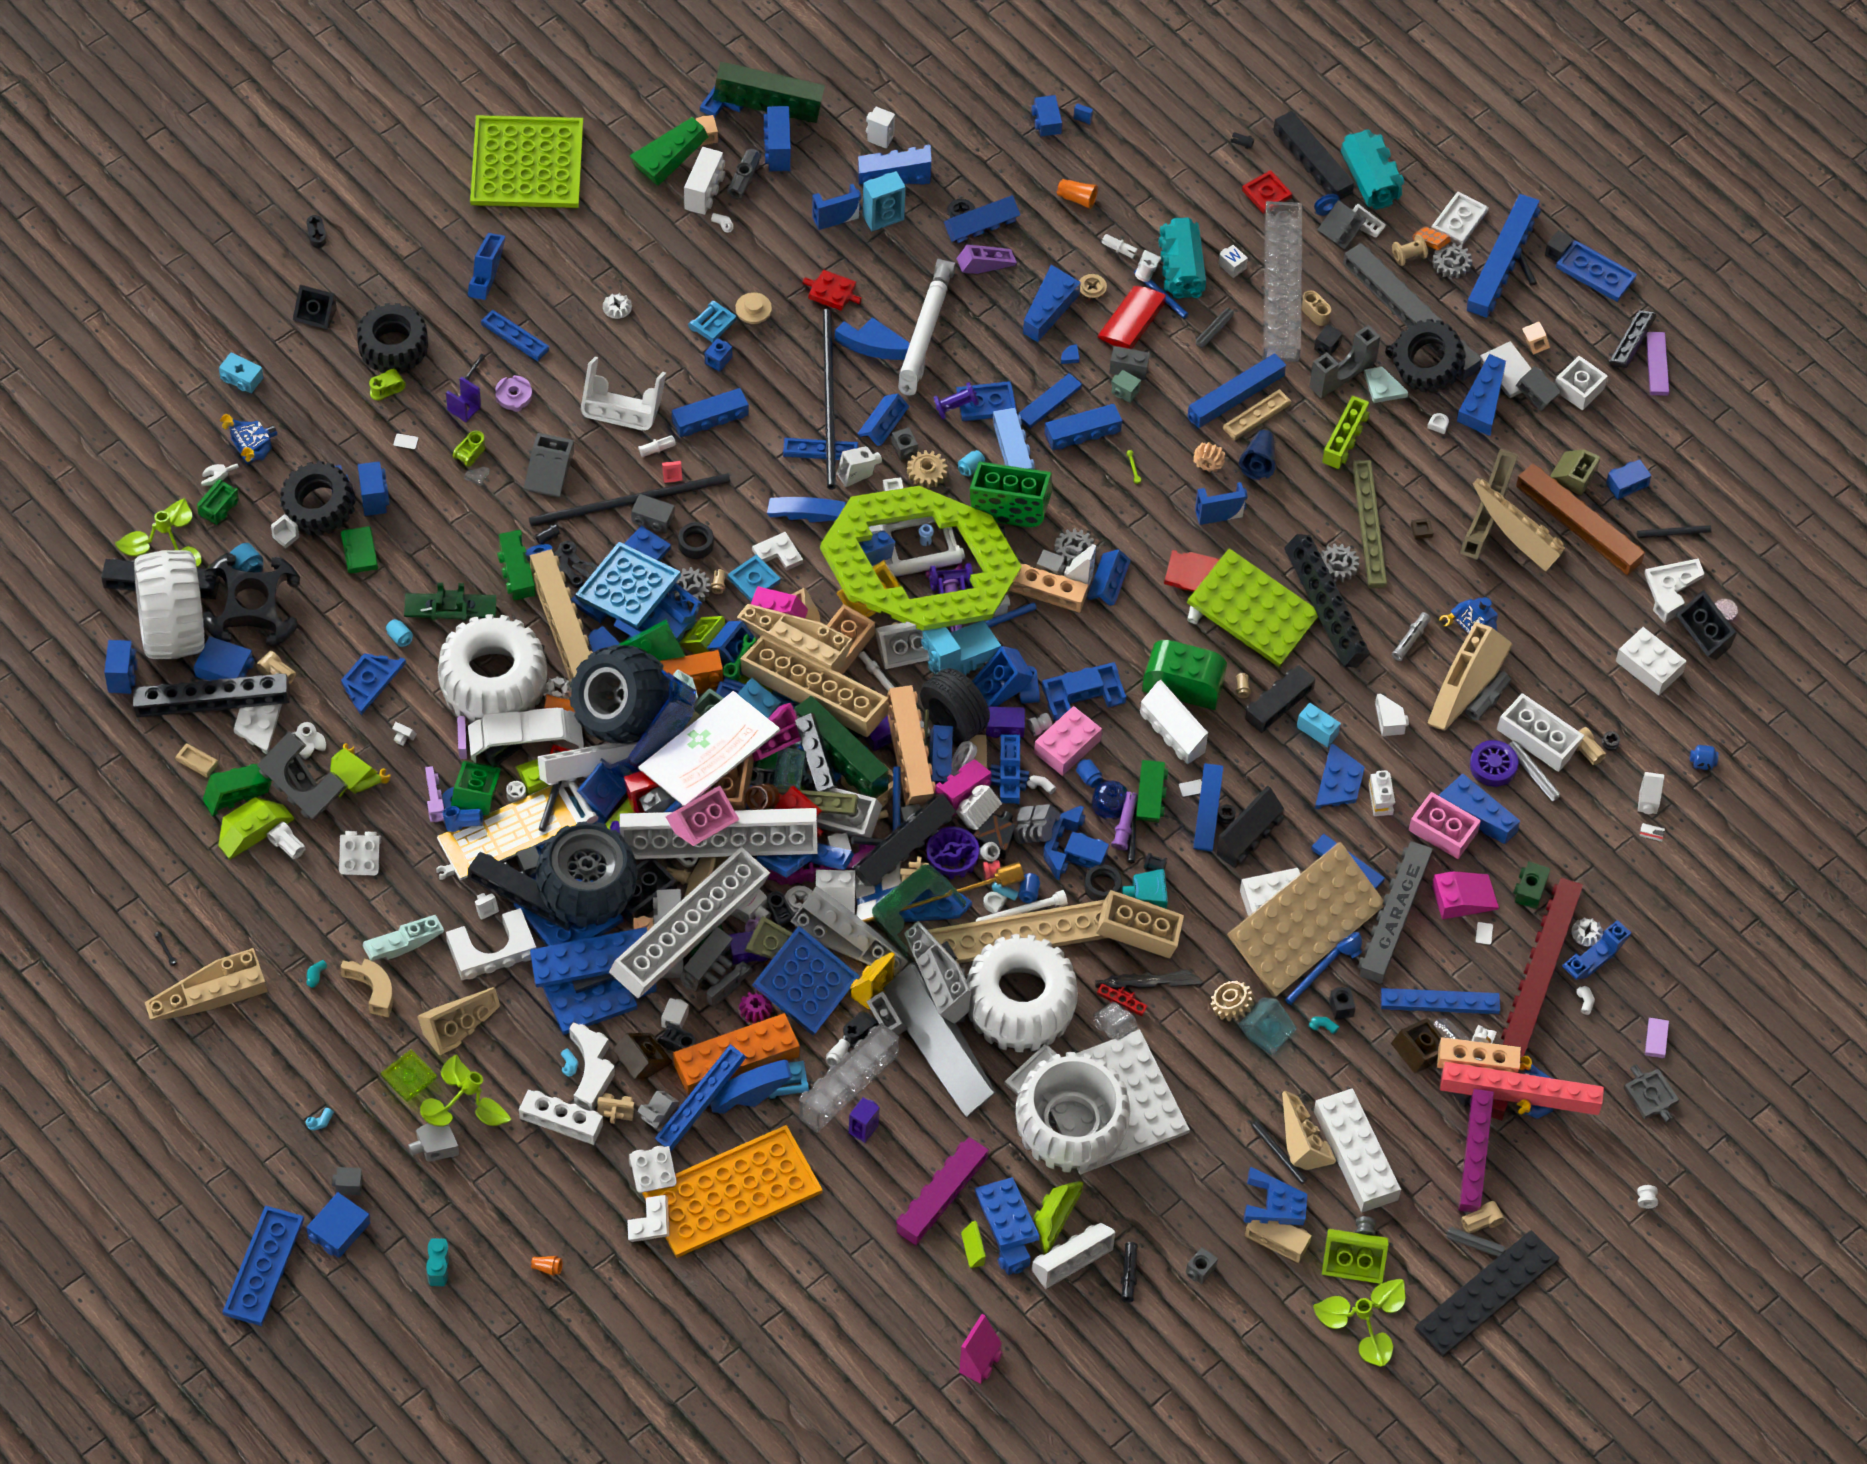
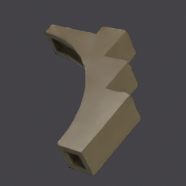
[1460,449,1518,560]

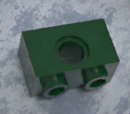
[1513,861,1551,910]

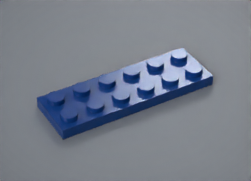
[571,525,671,624]
[530,927,648,988]
[222,1205,304,1326]

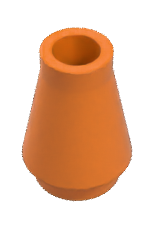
[531,1256,563,1276]

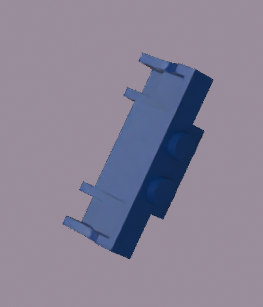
[1042,662,1126,722]

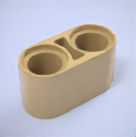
[1301,291,1331,326]

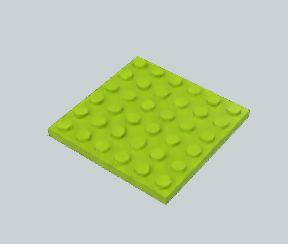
[470,115,583,208]

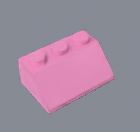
[665,786,739,846]

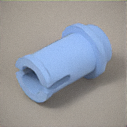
[919,524,934,546]

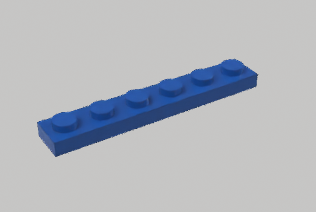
[1381,988,1500,1014]
[655,1044,747,1151]

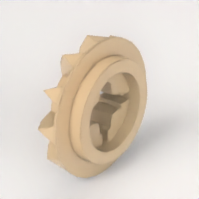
[1079,274,1107,300]

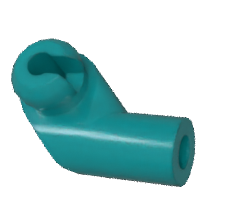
[306,960,327,988]
[1309,1016,1340,1034]

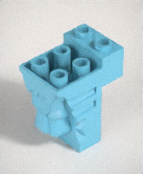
[921,621,1001,676]

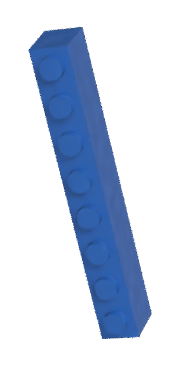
[1467,194,1541,318]

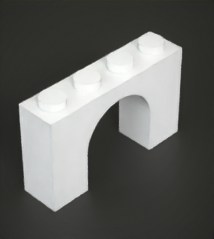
[446,908,536,980]

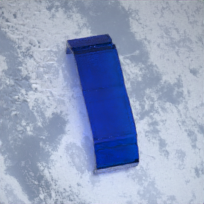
[600,670,696,779]

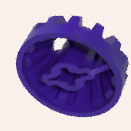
[926,827,979,879]

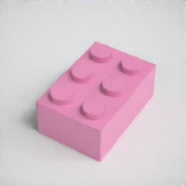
[1034,706,1102,776]
[1409,792,1481,859]

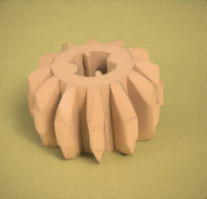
[1193,442,1225,473]

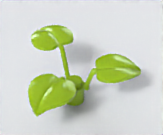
[115,498,201,568]
[420,1054,511,1127]
[1313,1279,1406,1367]

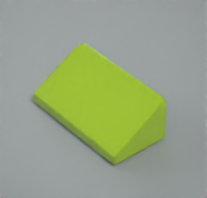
[961,1221,986,1268]

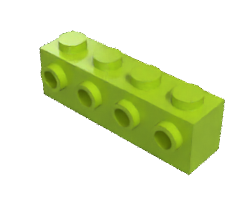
[1322,395,1370,469]

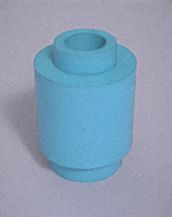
[958,450,985,476]
[386,619,413,647]

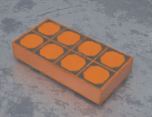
[1413,226,1451,250]

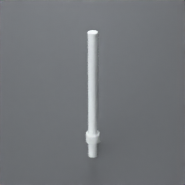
[859,651,931,737]

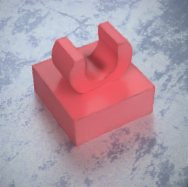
[662,461,683,483]

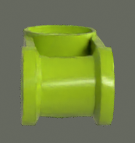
[369,369,406,401]
[452,431,486,467]

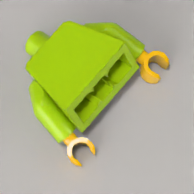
[330,743,391,797]

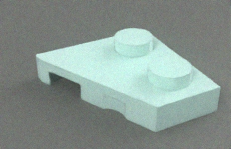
[1364,367,1408,403]

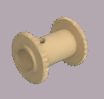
[1392,234,1428,266]

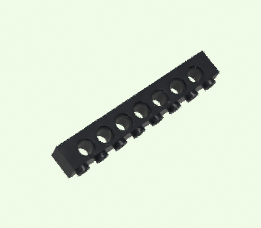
[1284,534,1370,668]
[133,673,290,718]

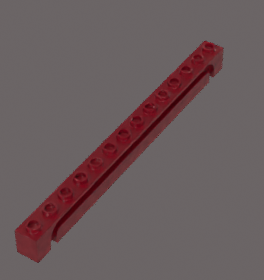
[1491,877,1583,1121]

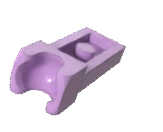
[425,766,444,822]

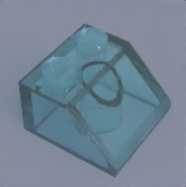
[1238,997,1296,1055]

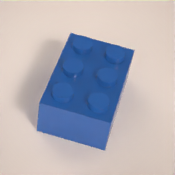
[764,106,791,171]

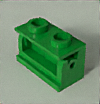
[197,479,239,525]

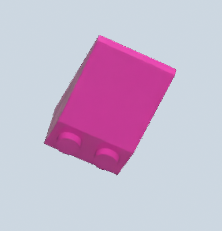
[1432,871,1499,919]
[959,1314,1003,1384]

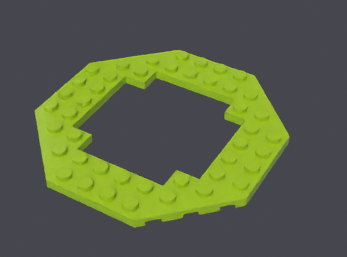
[820,486,1022,631]

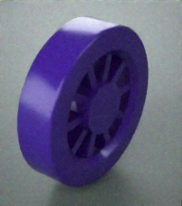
[1469,740,1519,787]

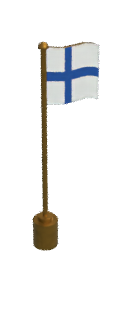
[855,861,1025,923]

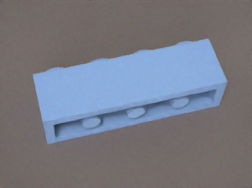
[993,408,1035,470]

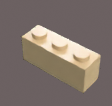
[1245,1220,1312,1263]

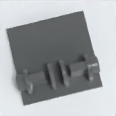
[1317,200,1366,249]

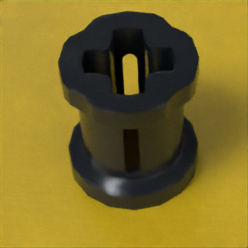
[1144,853,1168,870]

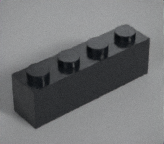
[1245,665,1316,733]

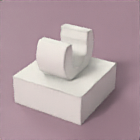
[392,722,416,746]
[475,893,499,920]

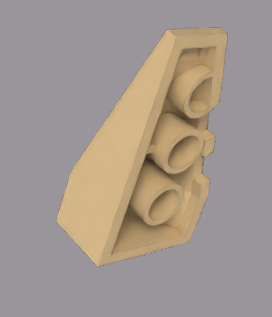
[417,987,500,1055]
[1282,1091,1336,1170]

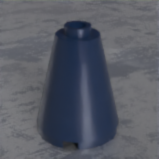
[1239,430,1276,480]

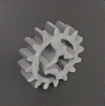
[1432,243,1472,279]
[1054,528,1095,566]
[1321,544,1359,582]
[673,567,711,606]

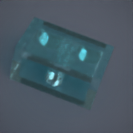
[773,748,805,790]

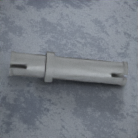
[1392,612,1431,661]

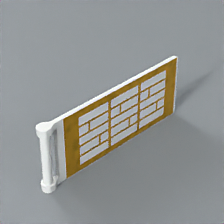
[437,780,598,880]

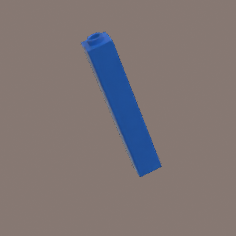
[1187,353,1286,428]

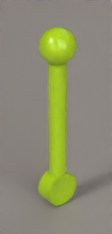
[1126,450,1141,484]

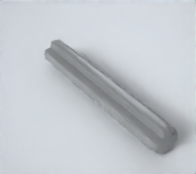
[1508,741,1560,801]

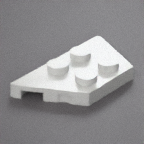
[234,704,282,754]

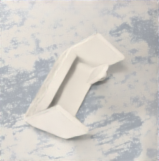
[581,357,666,430]

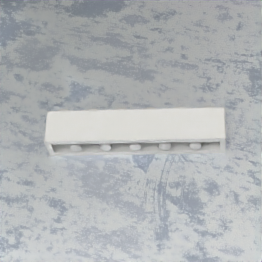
[538,737,650,785]

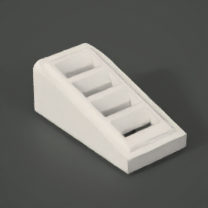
[1353,204,1386,238]

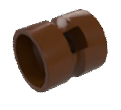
[745,783,780,810]

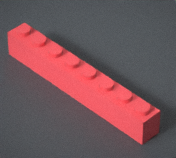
[1440,1062,1604,1115]

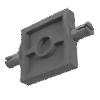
[1624,1064,1679,1123]

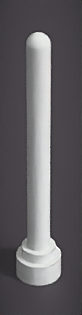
[976,890,1068,922]

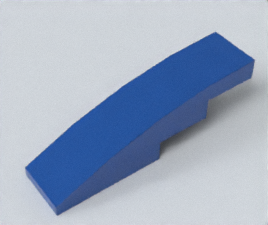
[767,497,846,523]
[1000,734,1020,804]

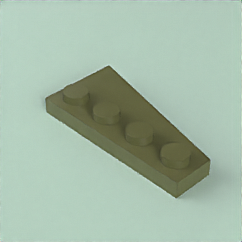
[744,916,792,959]

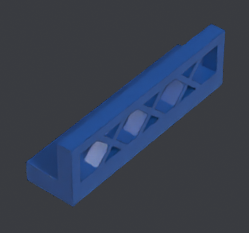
[658,583,702,623]

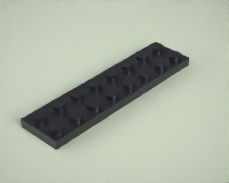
[1415,1230,1560,1357]

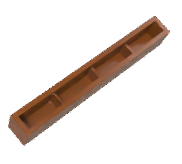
[1516,463,1645,576]

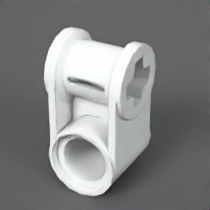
[1135,250,1161,282]

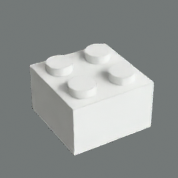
[1555,356,1608,410]

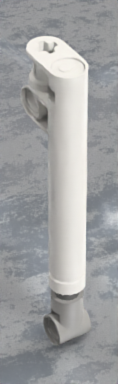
[898,259,956,395]

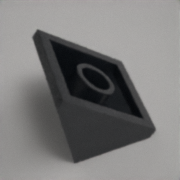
[292,284,337,329]

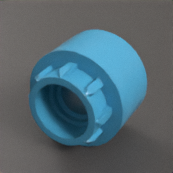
[230,543,264,573]

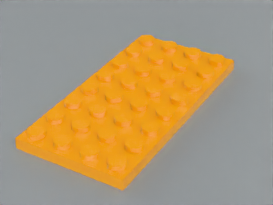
[642,1125,823,1258]

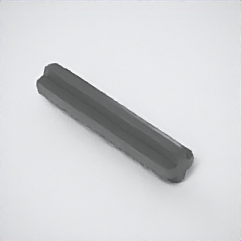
[1196,308,1234,348]
[1446,1227,1505,1257]

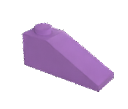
[956,245,1017,274]

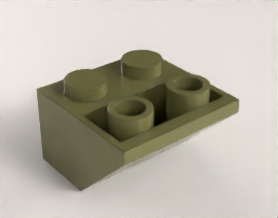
[1550,449,1601,496]

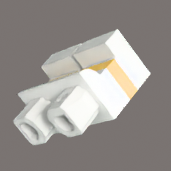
[1368,770,1395,816]

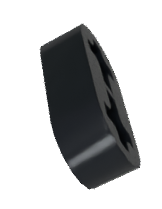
[306,215,326,248]

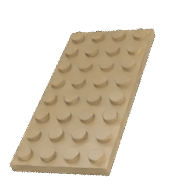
[1227,842,1385,997]

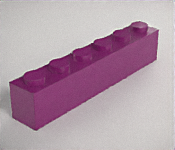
[1458,1089,1494,1213]
[896,1137,989,1245]

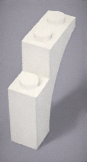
[569,1022,615,1111]

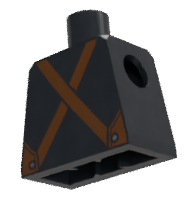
[973,811,1015,860]

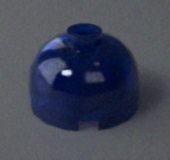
[1092,780,1129,819]

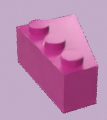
[751,586,808,618]
[752,703,801,762]
[935,759,992,817]

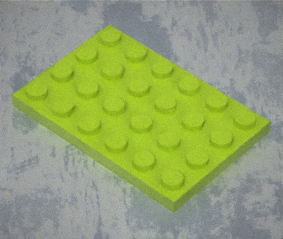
[1187,548,1318,667]

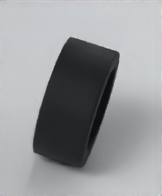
[678,522,714,559]
[1084,864,1122,901]

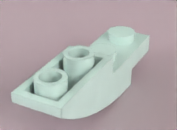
[363,915,444,961]

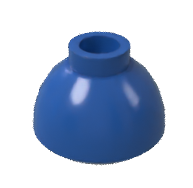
[1336,932,1362,958]

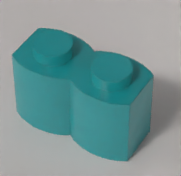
[426,1238,449,1286]

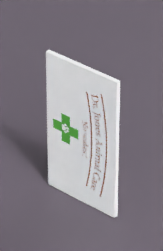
[639,691,780,806]

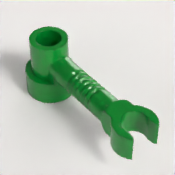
[723,634,757,681]

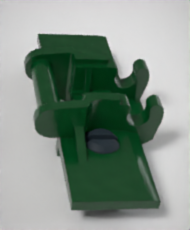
[404,583,497,621]

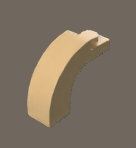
[341,959,393,1018]

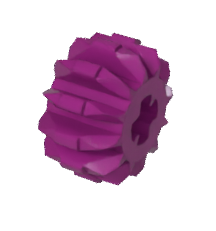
[739,991,773,1024]

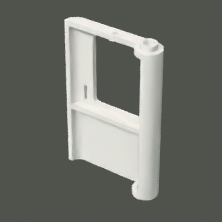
[834,516,965,577]

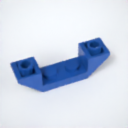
[1043,806,1086,880]
[1562,920,1631,980]

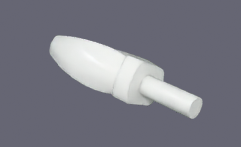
[201,464,239,486]

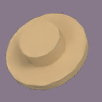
[735,293,772,324]

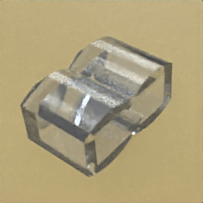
[1093,1002,1138,1041]

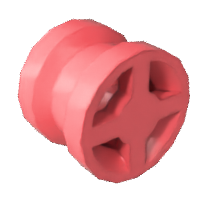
[982,860,1001,881]

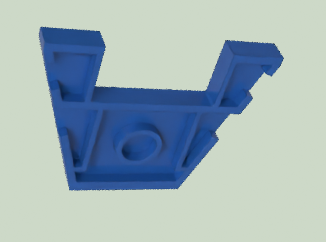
[1244,1167,1307,1225]

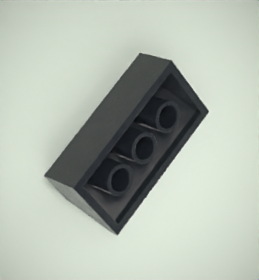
[1217,786,1284,869]

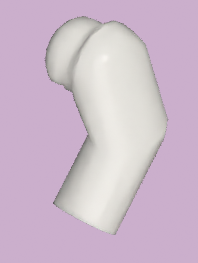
[711,213,733,233]
[1027,775,1056,794]
[1577,986,1595,1015]

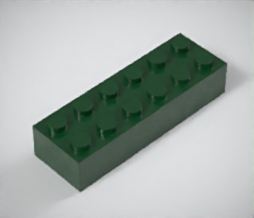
[713,61,825,123]
[794,696,889,799]

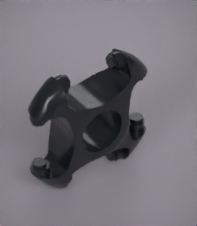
[203,553,300,647]

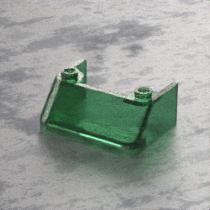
[872,864,966,956]

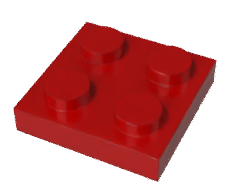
[1242,170,1292,214]

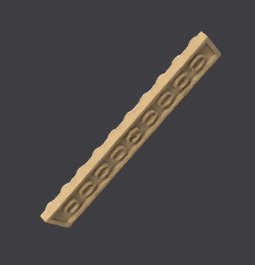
[928,900,1108,964]

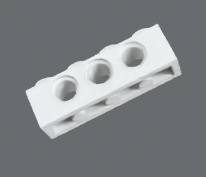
[519,1090,603,1145]

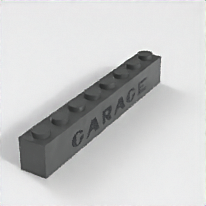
[1358,841,1433,984]

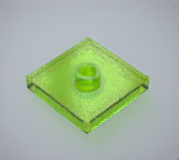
[380,1049,437,1102]

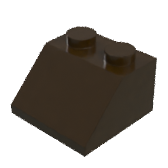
[1391,1018,1443,1073]
[613,1033,672,1079]

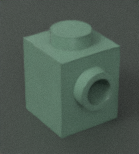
[1111,370,1141,403]

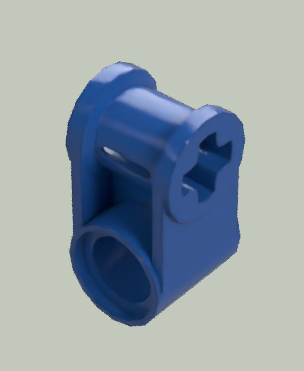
[1020,666,1040,704]

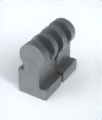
[1014,804,1061,844]

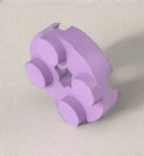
[496,376,532,412]

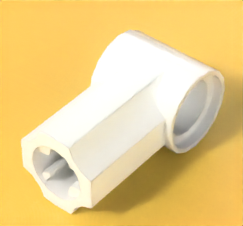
[267,822,306,859]

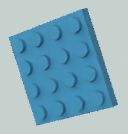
[575,542,681,629]

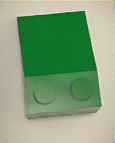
[451,761,501,816]

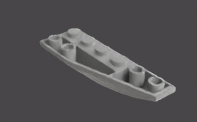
[790,886,909,976]
[904,921,971,1024]

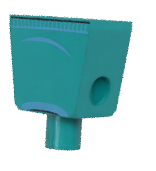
[1122,869,1168,909]

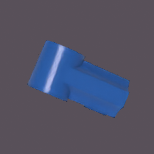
[442,806,483,832]

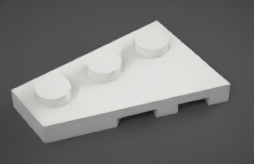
[1644,559,1704,601]

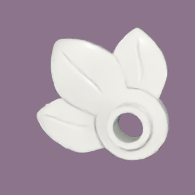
[294,722,326,760]

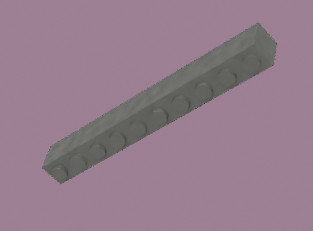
[1343,243,1481,381]

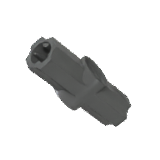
[727,149,761,200]
[1465,671,1511,721]

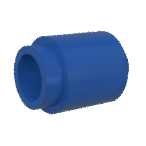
[1076,759,1103,788]
[1018,873,1040,903]

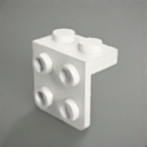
[339,831,381,875]
[629,1146,676,1193]

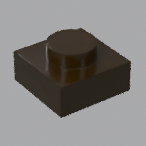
[1411,518,1434,540]

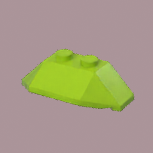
[218,797,294,860]
[1033,1181,1084,1255]

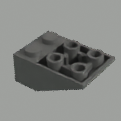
[524,433,574,498]

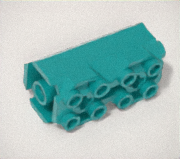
[1341,129,1404,210]
[1158,217,1206,299]

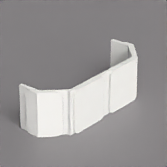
[468,708,584,763]

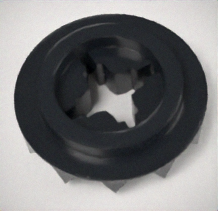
[947,199,976,218]

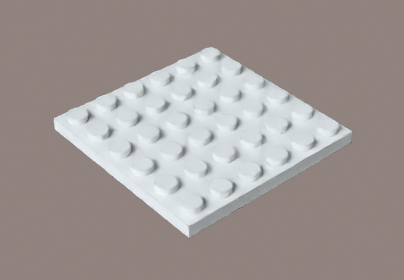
[1033,1029,1190,1175]

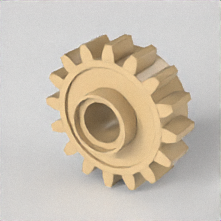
[907,450,948,489]
[1211,981,1255,1021]

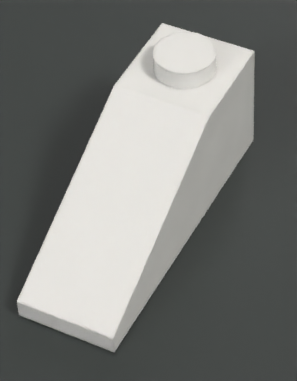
[1064,545,1096,588]

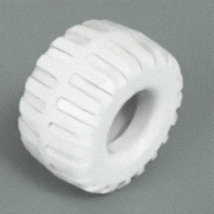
[134,550,205,659]
[438,614,547,724]
[966,934,1078,1052]
[1016,1052,1130,1172]

